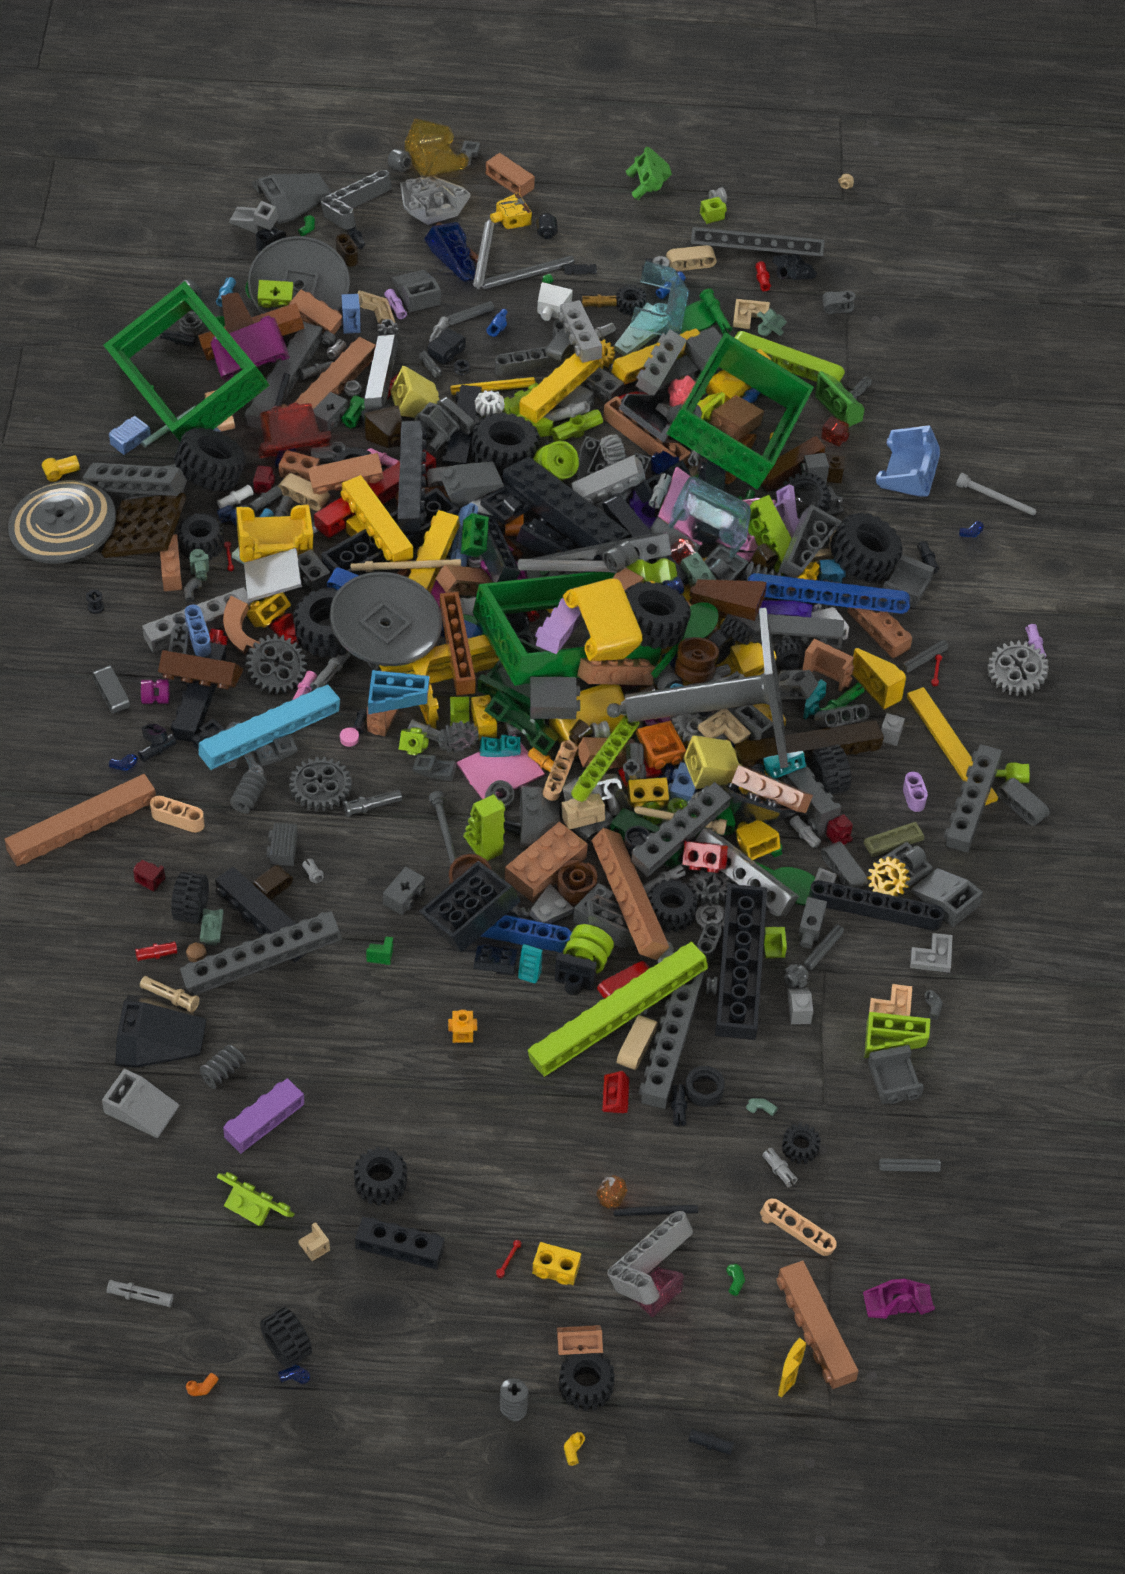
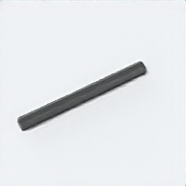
[482,255,575,289]

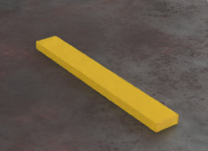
[907,687,998,805]

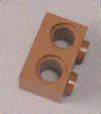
[279,450,320,482]

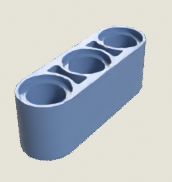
[184,605,211,657]

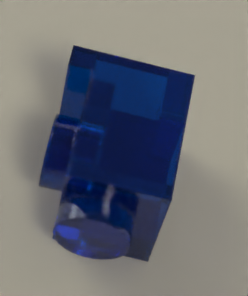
[651,451,679,474]

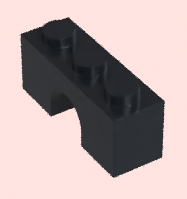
[634,460,692,504]

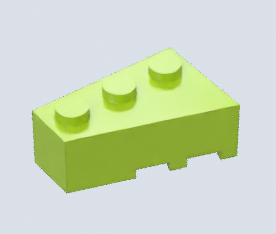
[864,1012,930,1058]

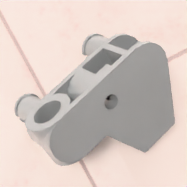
[563,774,622,815]

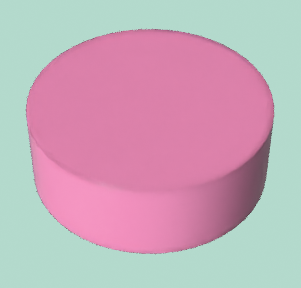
[340,728,359,747]

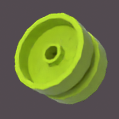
[533,440,579,481]
[563,924,614,973]

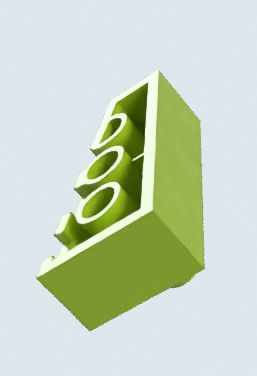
[741,495,792,576]
[463,794,505,861]

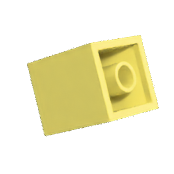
[390,366,439,418]
[684,736,742,789]

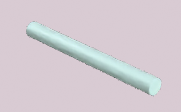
[141,406,195,447]

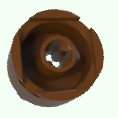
[557,860,597,907]

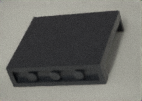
[619,394,681,443]

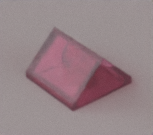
[632,1267,684,1318]

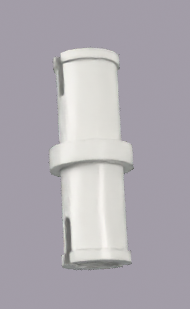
[217,485,253,509]

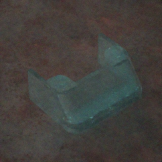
[630,261,689,335]
[669,477,751,559]

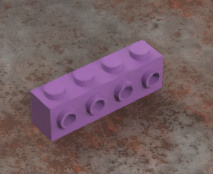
[223,1078,304,1154]

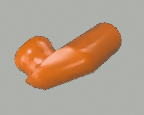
[186,1373,219,1397]

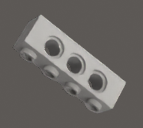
[558,300,602,363]
[635,329,687,395]

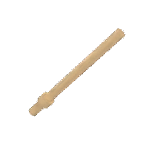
[351,559,461,572]

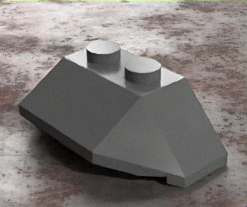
[519,785,560,846]
[587,895,636,948]

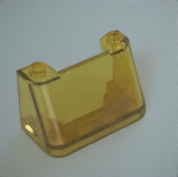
[405,118,468,177]

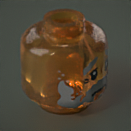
[596,1175,628,1208]

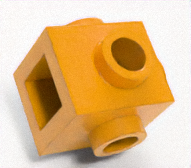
[448,1010,477,1043]

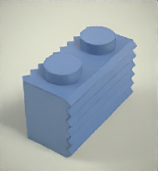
[109,416,151,455]

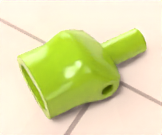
[995,763,1030,783]

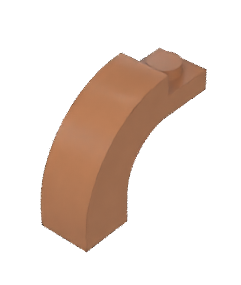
[223,596,268,655]

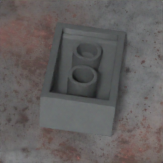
[439,461,504,508]

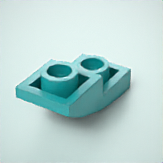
[803,679,827,719]
[480,735,521,757]

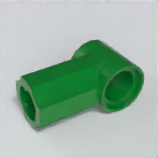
[342,395,365,428]

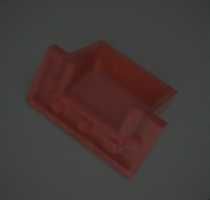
[258,403,332,458]

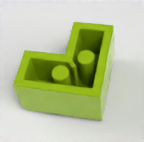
[627,558,679,586]

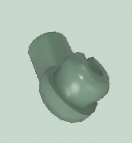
[746,1098,778,1116]

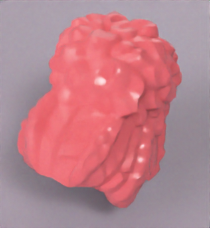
[668,376,695,407]

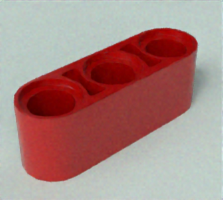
[597,961,650,999]

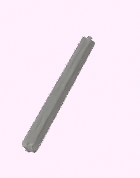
[473,220,494,289]
[518,559,627,572]

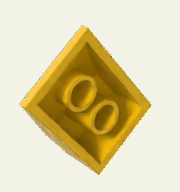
[852,648,906,709]

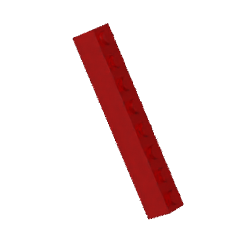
[314,450,436,538]

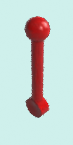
[224,542,234,571]
[931,654,942,686]
[496,1240,522,1278]

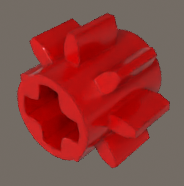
[209,628,228,645]

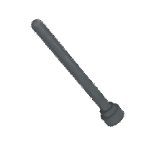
[429,791,457,864]

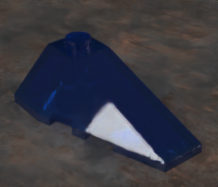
[424,222,476,282]

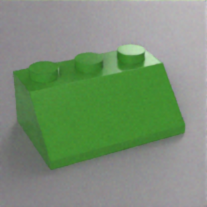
[815,371,864,428]

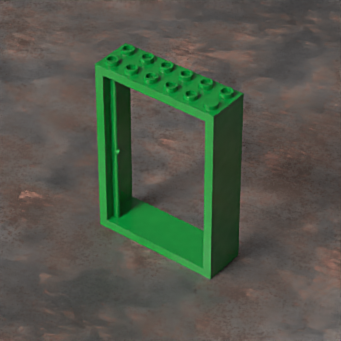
[103,281,270,442]
[666,332,814,490]
[472,572,662,686]

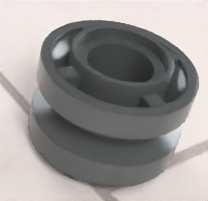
[179,311,204,337]
[485,780,514,808]

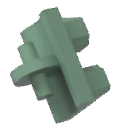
[757,308,787,336]
[190,549,209,581]
[200,909,224,945]

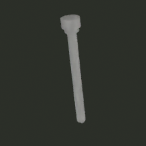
[956,473,1036,515]

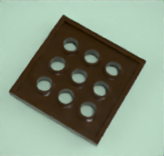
[101,492,187,558]

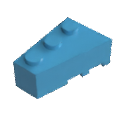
[368,670,429,714]

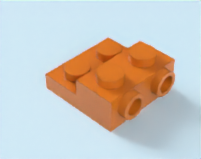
[636,720,686,769]

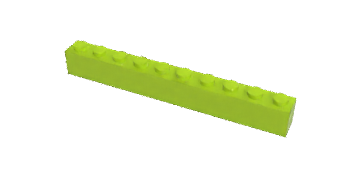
[528,942,708,1077]

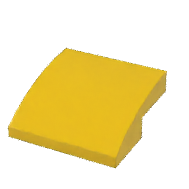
[778,1338,806,1398]

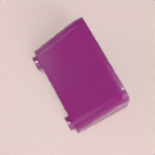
[210,316,290,382]

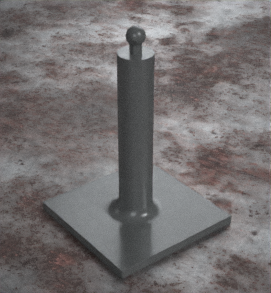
[607,608,788,768]

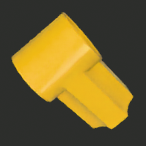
[42,455,80,482]
[796,562,820,580]

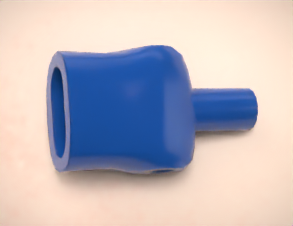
[487,309,508,337]

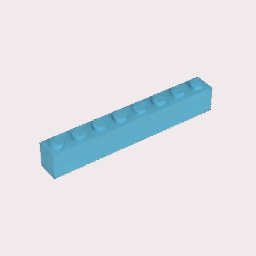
[198,684,340,770]

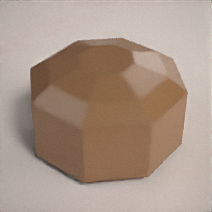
[186,942,207,962]

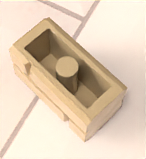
[562,793,605,829]

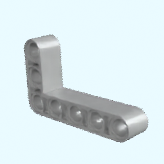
[607,1211,693,1305]

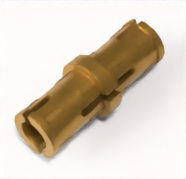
[582,294,616,308]

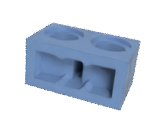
[342,294,361,334]

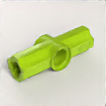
[551,409,603,441]

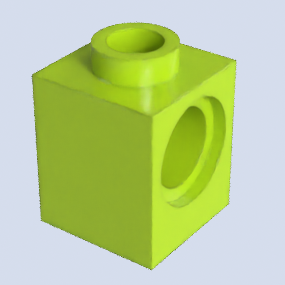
[700,197,727,224]

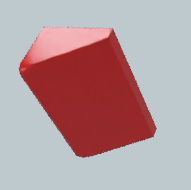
[602,1071,629,1113]

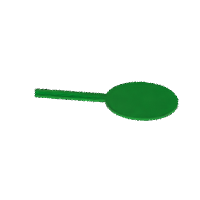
[675,300,716,335]
[651,602,718,678]
[753,860,817,906]

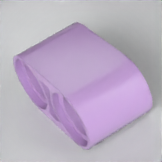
[903,772,928,812]

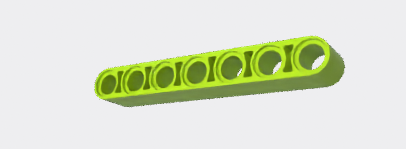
[734,331,845,382]
[571,714,639,802]

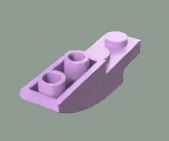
[774,484,800,538]

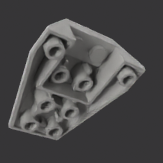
[400,174,471,225]

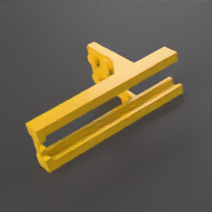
[379,635,499,729]

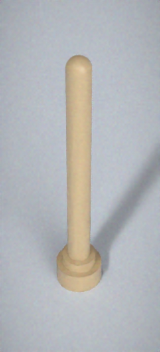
[634,806,727,835]

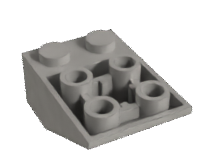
[102,1069,179,1138]

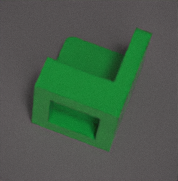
[366,936,393,965]

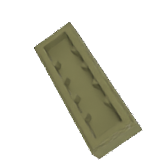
[863,822,924,857]

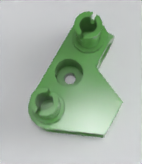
[626,147,672,200]

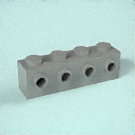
[572,455,646,504]

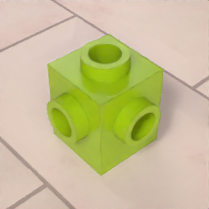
[399,727,429,755]

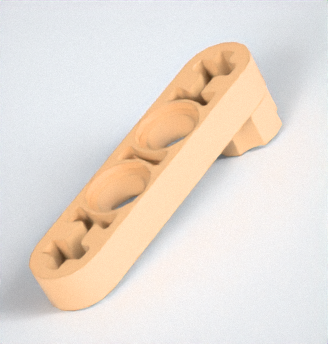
[543,740,578,801]
[760,1198,836,1256]

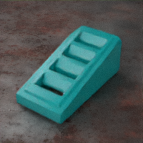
[763,751,806,779]
[518,944,542,983]

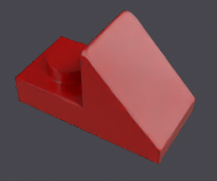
[268,613,298,644]

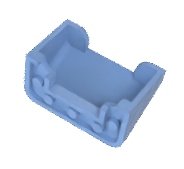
[876,426,940,497]

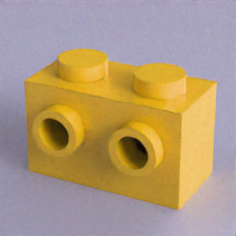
[246,592,291,628]

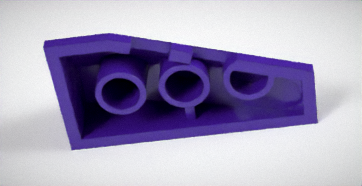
[758,600,813,618]

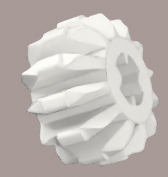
[475,390,505,417]

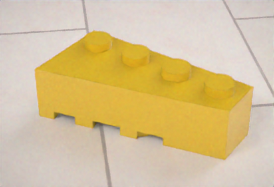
[706,349,771,403]

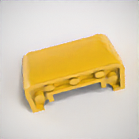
[236,505,313,563]
[563,579,642,661]
[549,684,625,756]

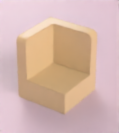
[299,1222,330,1261]

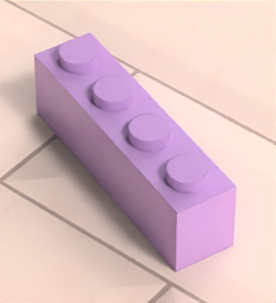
[535,598,583,654]

